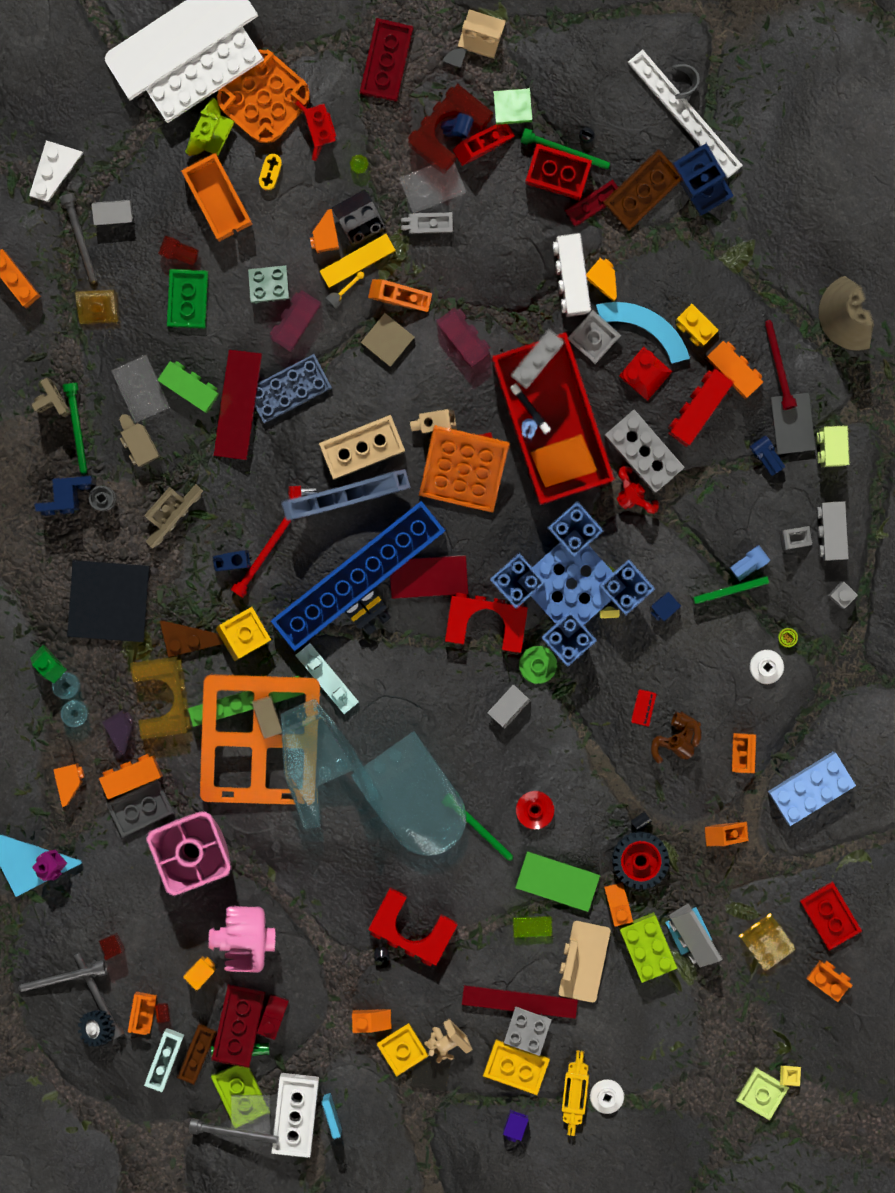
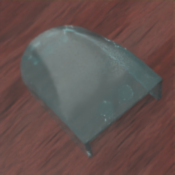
[351,731,467,856]

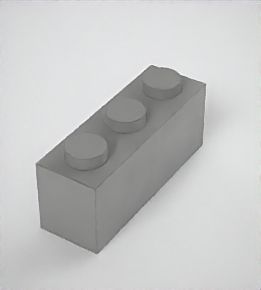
[511,330,564,389]
[817,501,848,561]

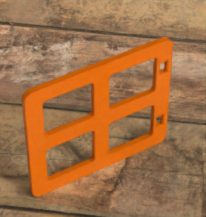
[200,675,320,805]

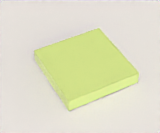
[736,1067,789,1121]

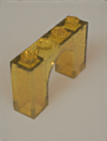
[130,656,191,739]

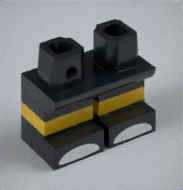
[345,589,391,635]

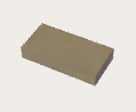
[252,696,283,739]

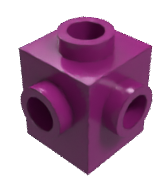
[32,850,68,881]

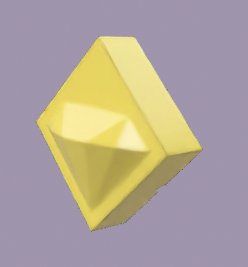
[599,606,620,618]
[780,1066,801,1086]

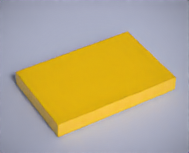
[483,1039,550,1095]

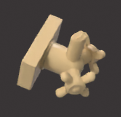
[424,1019,473,1063]

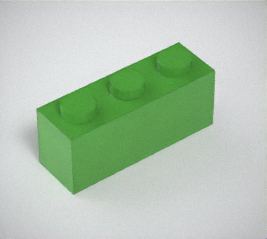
[158,361,220,413]

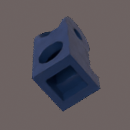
[212,550,251,571]

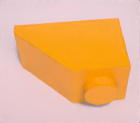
[586,258,617,302]
[183,956,216,991]

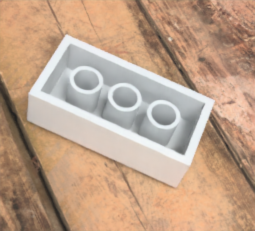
[553,233,591,317]

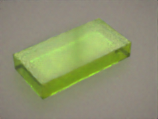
[513,916,552,937]

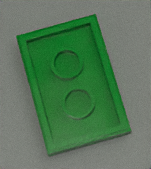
[167,269,208,329]

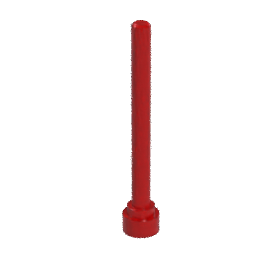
[231,517,291,598]

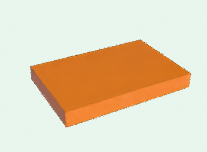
[530,435,597,487]

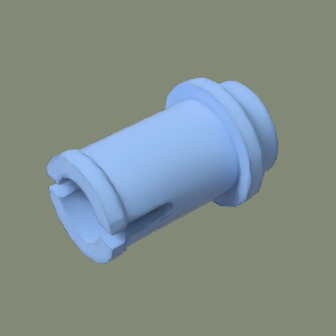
[522,418,537,438]

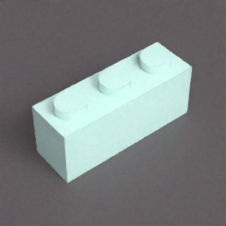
[144,1028,184,1092]

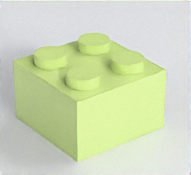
[816,426,849,467]

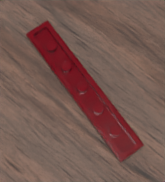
[462,985,578,1019]

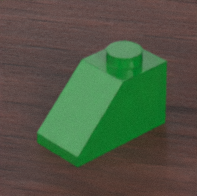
[30,645,67,683]

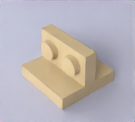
[458,10,506,59]

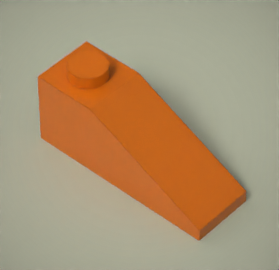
[368,279,432,312]

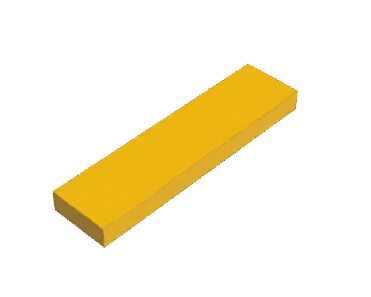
[320,234,396,288]

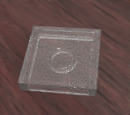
[231,1095,270,1135]

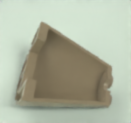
[819,276,873,351]

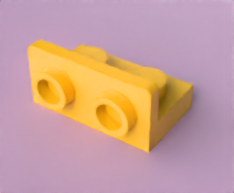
[675,304,719,347]

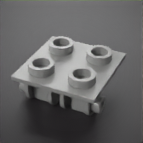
[504,1007,552,1056]

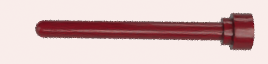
[765,320,797,410]

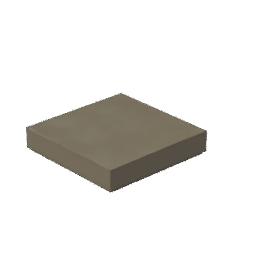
[361,313,415,367]

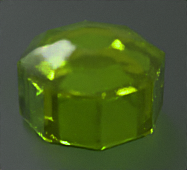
[350,154,369,174]

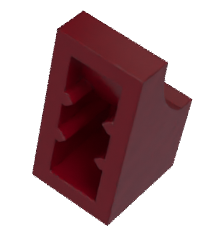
[257,994,289,1040]

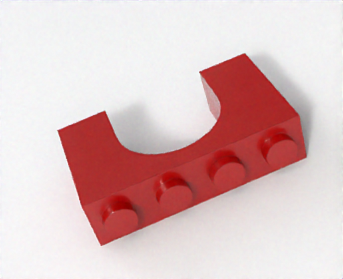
[445,593,528,653]
[368,887,458,966]

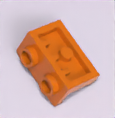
[806,960,853,1002]

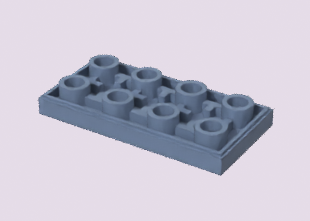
[255,354,332,423]

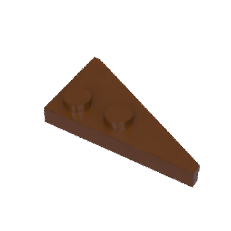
[160,621,224,657]

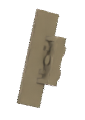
[144,484,203,549]

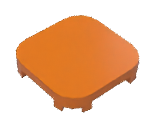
[217,49,310,143]

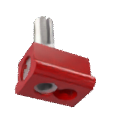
[288,486,317,500]

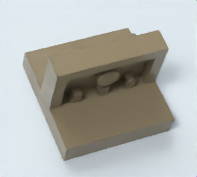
[31,377,71,417]

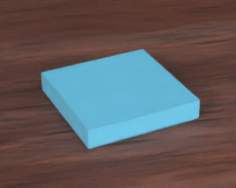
[322,1093,342,1139]

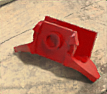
[295,100,336,161]

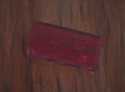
[270,290,322,352]
[436,307,490,368]

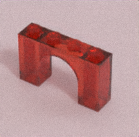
[408,84,493,175]

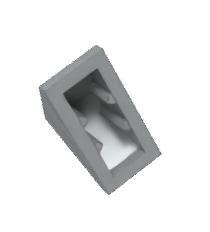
[780,526,812,550]

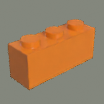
[0,249,41,308]
[705,341,763,399]
[99,754,163,800]

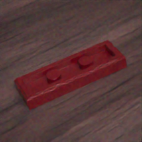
[564,180,618,227]

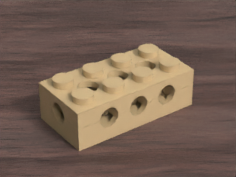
[319,415,405,480]

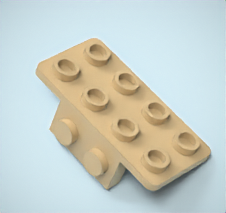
[559,921,611,1003]

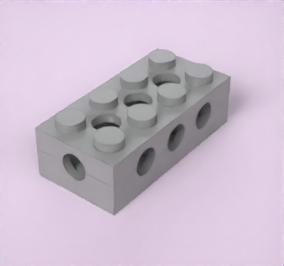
[604,410,685,493]

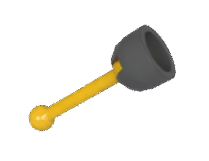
[325,271,364,310]

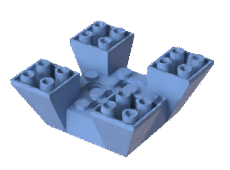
[490,502,655,666]

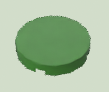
[519,646,557,684]

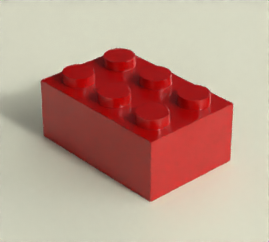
[525,144,592,201]

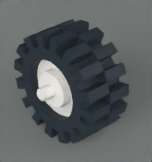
[78,1010,115,1047]

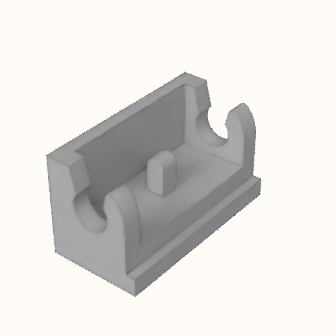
[92,200,133,225]
[487,685,531,728]

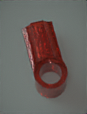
[158,236,199,266]

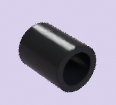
[631,811,652,832]

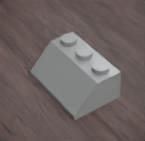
[668,904,722,967]

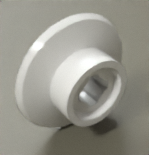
[750,650,784,684]
[590,1079,624,1114]

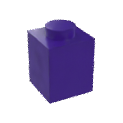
[503,1110,529,1142]

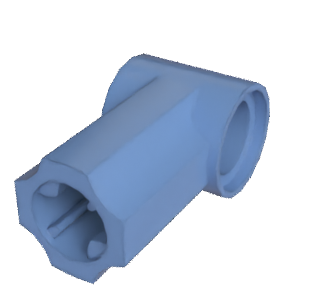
[730,545,770,581]

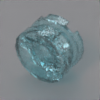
[52,672,81,699]
[61,700,89,727]

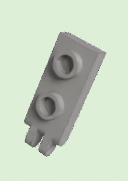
[401,212,453,234]

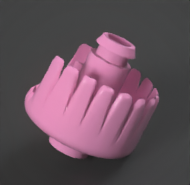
[209,906,275,972]

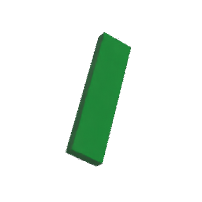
[692,576,769,604]

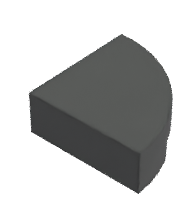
[443,48,467,69]

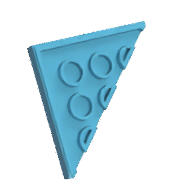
[0,834,82,897]

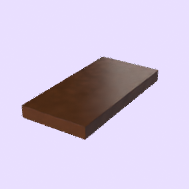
[602,149,682,231]

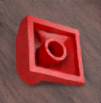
[619,347,672,401]

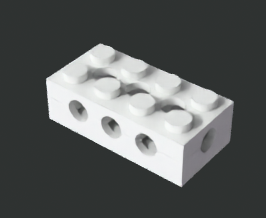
[272,1073,319,1158]

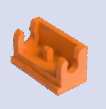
[732,733,756,773]
[128,992,157,1035]

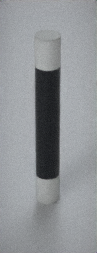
[510,383,551,434]

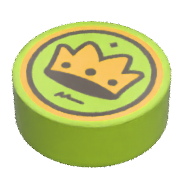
[778,628,798,647]

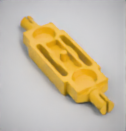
[562,1050,590,1136]

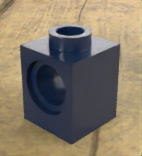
[650,592,681,621]

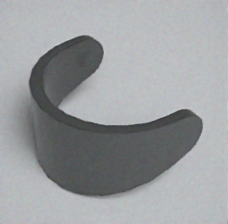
[672,64,700,99]

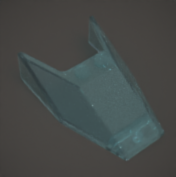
[281,699,383,829]

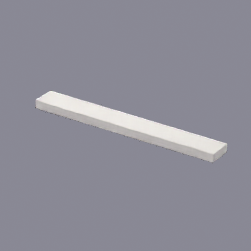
[628,49,743,179]

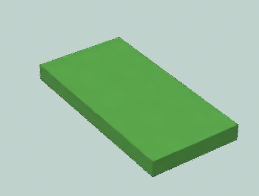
[515,851,600,912]

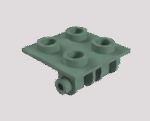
[248,265,290,304]

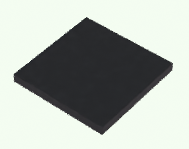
[67,560,150,642]

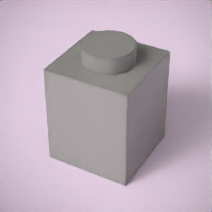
[828,582,858,609]

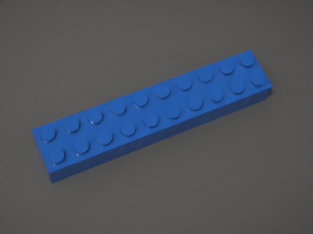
[271,501,445,651]

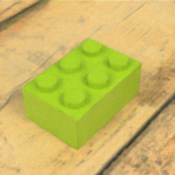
[619,912,677,983]

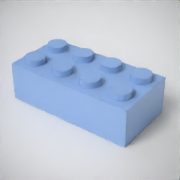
[768,752,856,826]

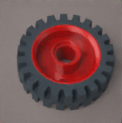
[612,832,669,889]

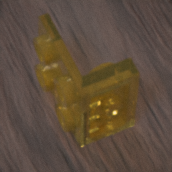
[739,914,796,971]

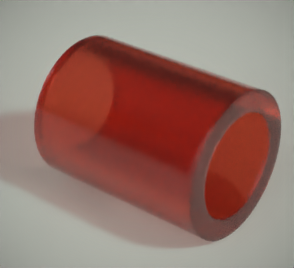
[155,1003,170,1023]

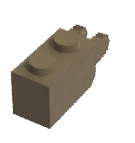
[120,414,160,467]

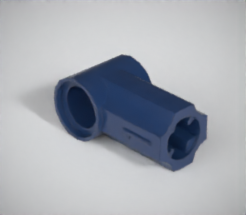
[441,113,474,139]
[749,435,785,476]

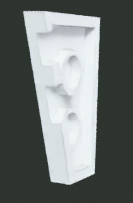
[29,141,84,202]

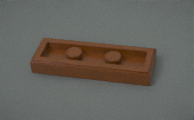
[177,1024,217,1085]

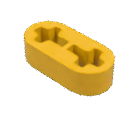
[259,154,282,191]

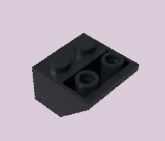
[332,189,386,247]

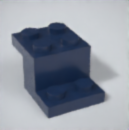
[673,143,734,217]
[35,476,96,516]

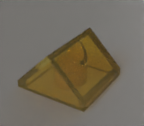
[75,290,118,324]

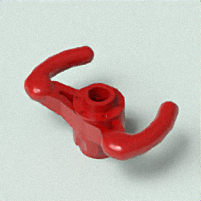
[617,466,659,514]

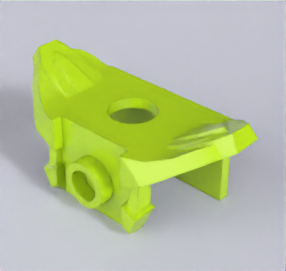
[185,98,235,156]

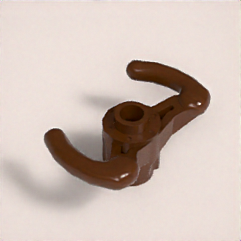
[651,720,701,764]

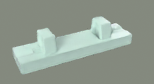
[295,643,359,714]

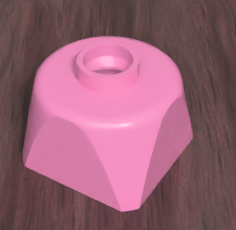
[147,812,231,895]

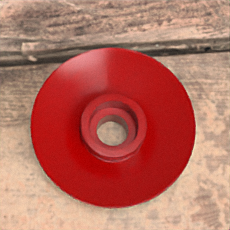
[516,791,554,829]

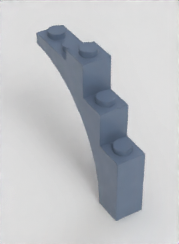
[282,469,410,521]

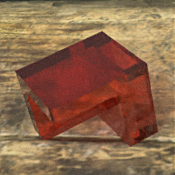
[99,932,125,960]

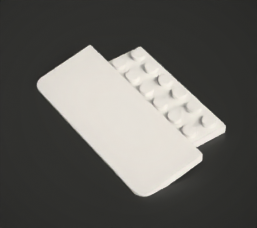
[105,0,264,123]

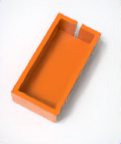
[181,153,252,242]

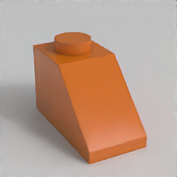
[310,209,339,253]
[53,763,84,807]
[705,822,749,846]
[604,882,633,927]
[352,1009,391,1033]

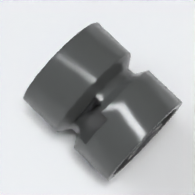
[89,486,117,511]

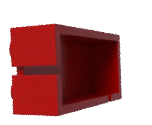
[668,369,734,447]

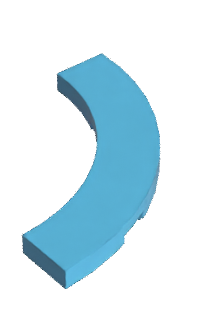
[596,302,690,364]

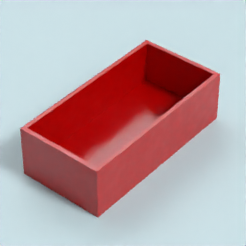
[492,332,614,506]

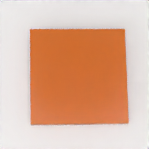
[419,425,510,513]

